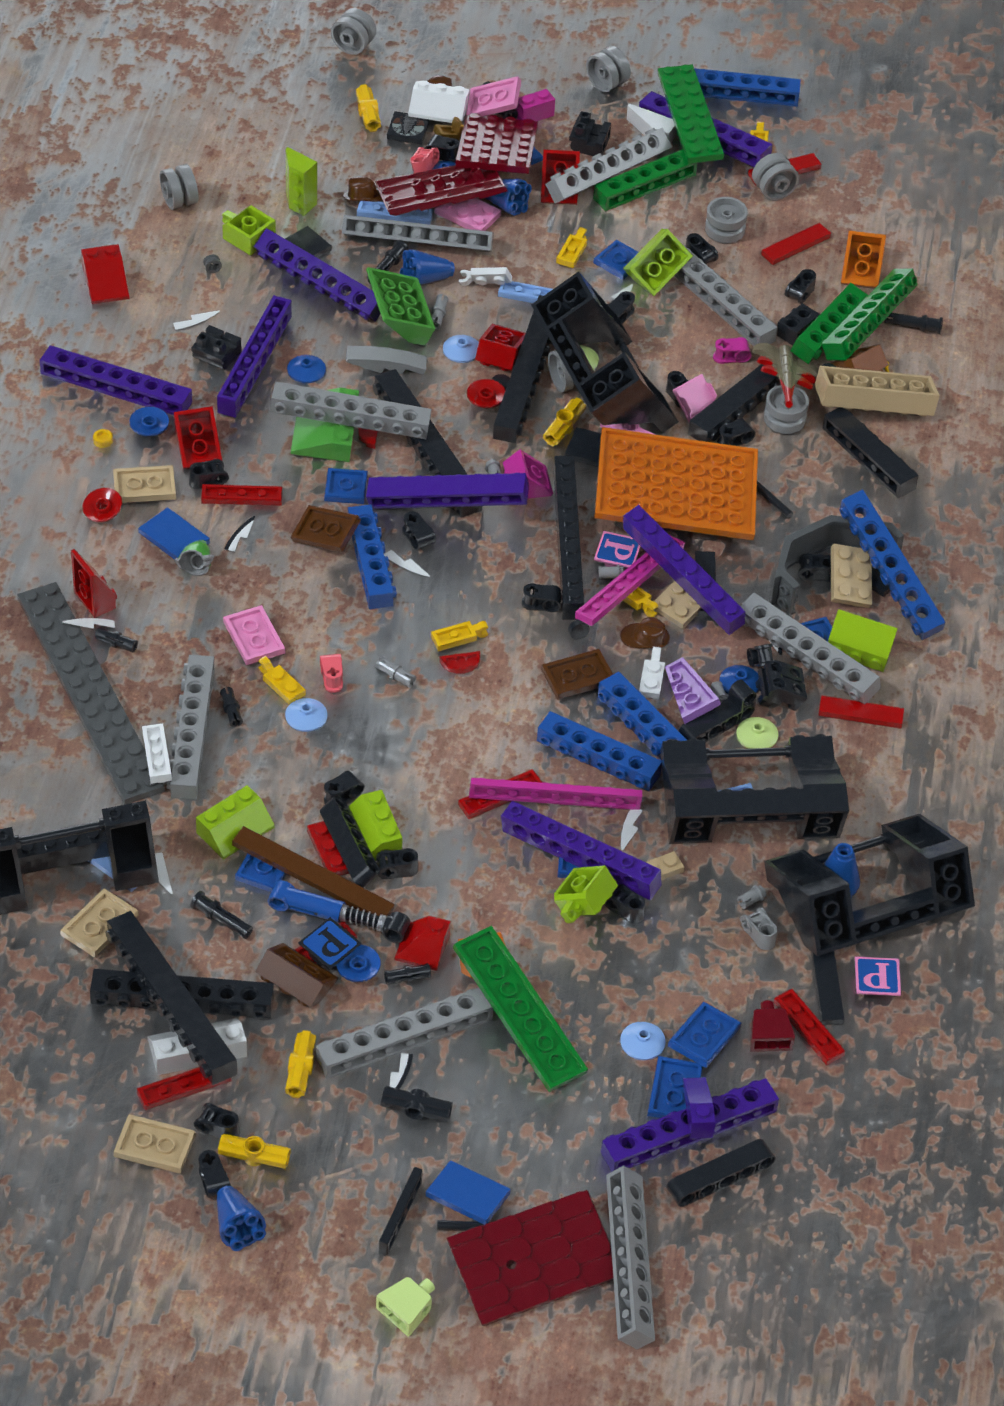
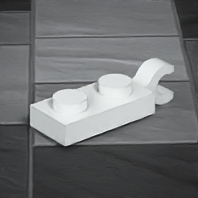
[459,267,512,286]
[639,647,665,699]

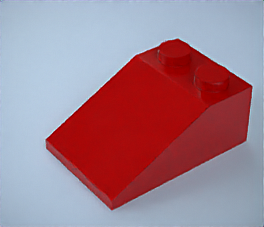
[541,149,580,205]
[81,244,130,304]
[475,323,526,371]
[174,406,222,469]
[71,549,117,618]

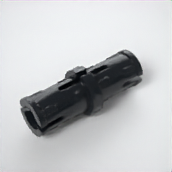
[95,627,138,653]
[220,687,243,727]
[384,963,431,985]

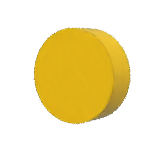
[93,429,113,448]

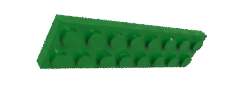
[658,64,724,164]
[453,925,588,1092]

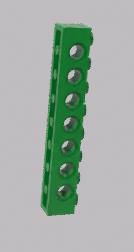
[822,268,918,360]

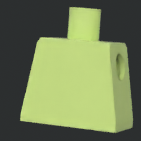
[376,1277,435,1337]

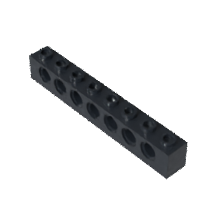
[90,969,274,1019]

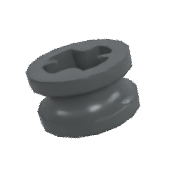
[203,254,222,273]

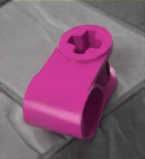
[713,337,752,364]

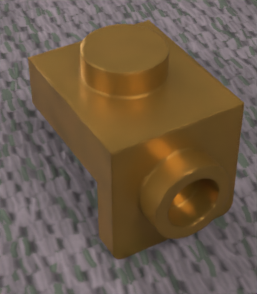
[433,117,464,140]

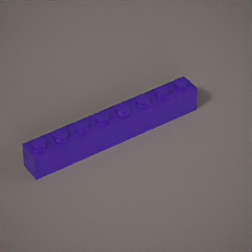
[366,473,529,509]
[623,505,745,635]

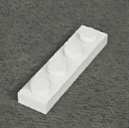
[142,723,172,784]

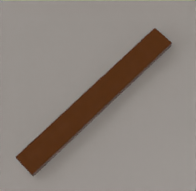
[232,826,395,916]

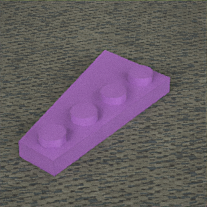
[665,657,721,724]

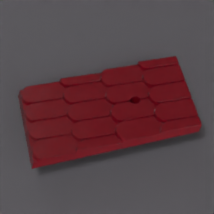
[375,165,507,216]
[447,1190,614,1326]

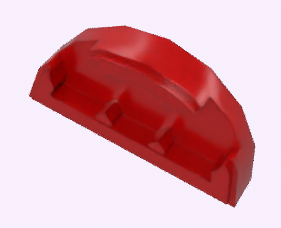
[358,428,378,449]
[439,651,480,674]

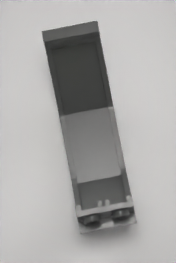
[771,515,904,616]

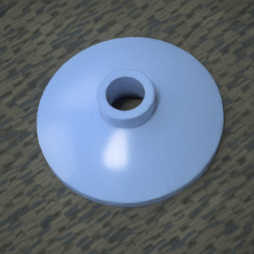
[443,335,479,363]
[285,698,327,732]
[620,1022,666,1060]

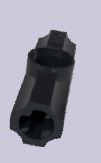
[381,1086,453,1122]

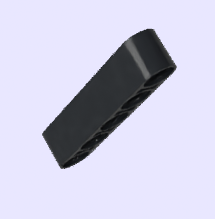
[320,795,380,888]
[666,1139,776,1207]

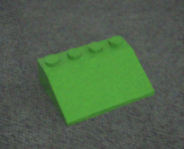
[366,267,435,346]
[290,388,359,462]

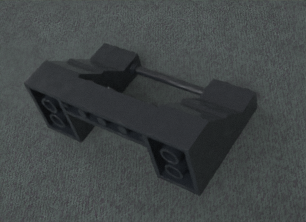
[531,271,679,433]
[660,734,849,844]
[0,800,159,914]
[764,813,975,956]

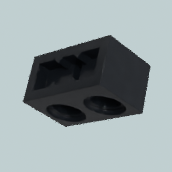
[777,303,820,346]

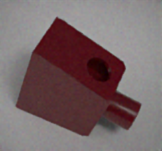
[750,1000,795,1052]

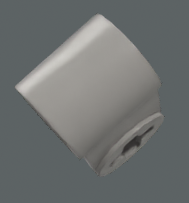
[740,907,777,950]

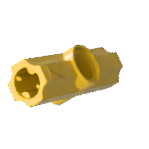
[356,84,381,132]
[543,397,586,447]
[285,1030,316,1098]
[218,1134,291,1169]

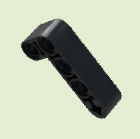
[678,679,757,743]

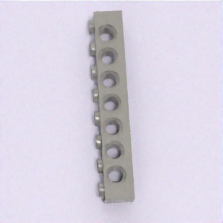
[545,127,672,204]
[342,215,494,251]
[674,244,777,346]
[270,381,432,439]
[741,593,881,704]
[167,655,215,800]
[316,988,493,1079]
[606,1166,655,1349]

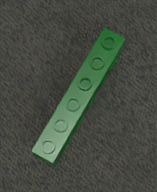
[593,149,697,212]
[790,283,868,364]

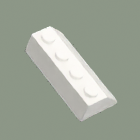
[148,1018,247,1075]

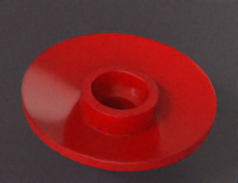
[467,379,505,408]
[82,488,122,522]

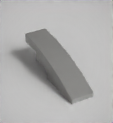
[346,346,427,375]

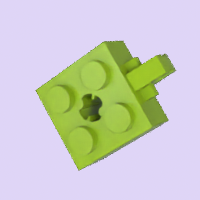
[222,205,276,256]
[554,865,618,923]

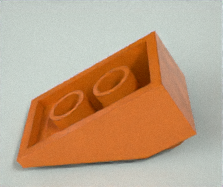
[841,231,886,288]

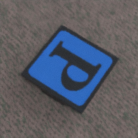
[298,917,362,970]

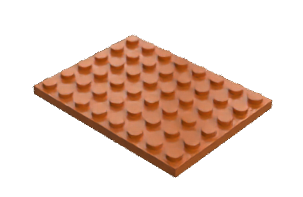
[594,427,758,540]

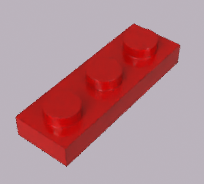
[307,821,349,876]

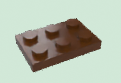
[291,505,361,552]
[541,649,613,700]

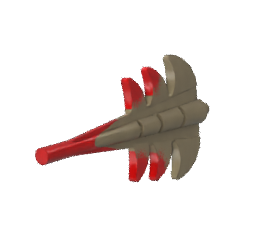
[752,343,818,408]

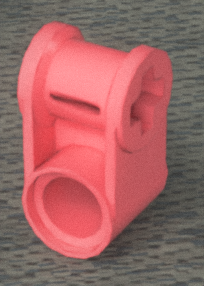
[410,147,440,173]
[320,653,343,693]

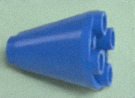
[486,179,532,216]
[400,249,455,286]
[824,843,860,898]
[217,1186,266,1251]

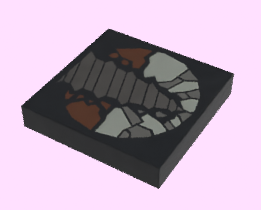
[387,111,430,145]

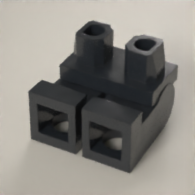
[569,111,611,156]
[191,325,242,370]
[755,660,807,711]

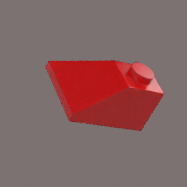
[394,916,451,971]

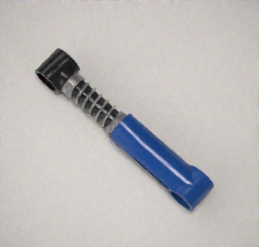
[267,880,411,943]

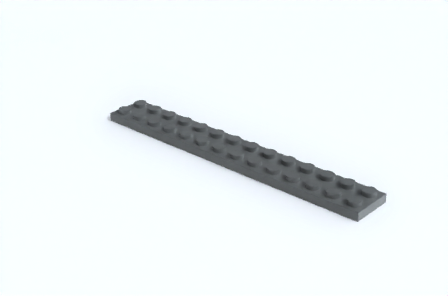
[17,582,165,805]

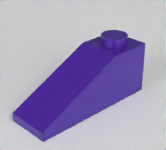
[683,1077,716,1139]

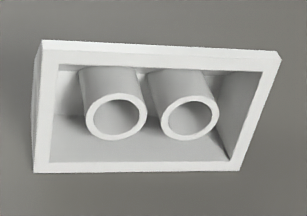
[408,81,469,123]

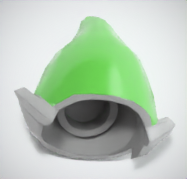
[174,540,215,576]

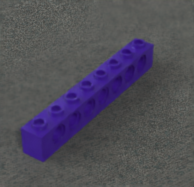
[639,91,772,167]
[254,228,381,322]
[217,295,292,418]
[40,345,192,415]
[501,801,662,900]
[601,1078,779,1172]

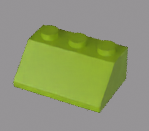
[285,147,317,216]
[623,229,693,296]
[828,609,898,672]
[196,785,275,860]
[348,790,403,861]

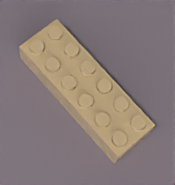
[815,366,940,416]

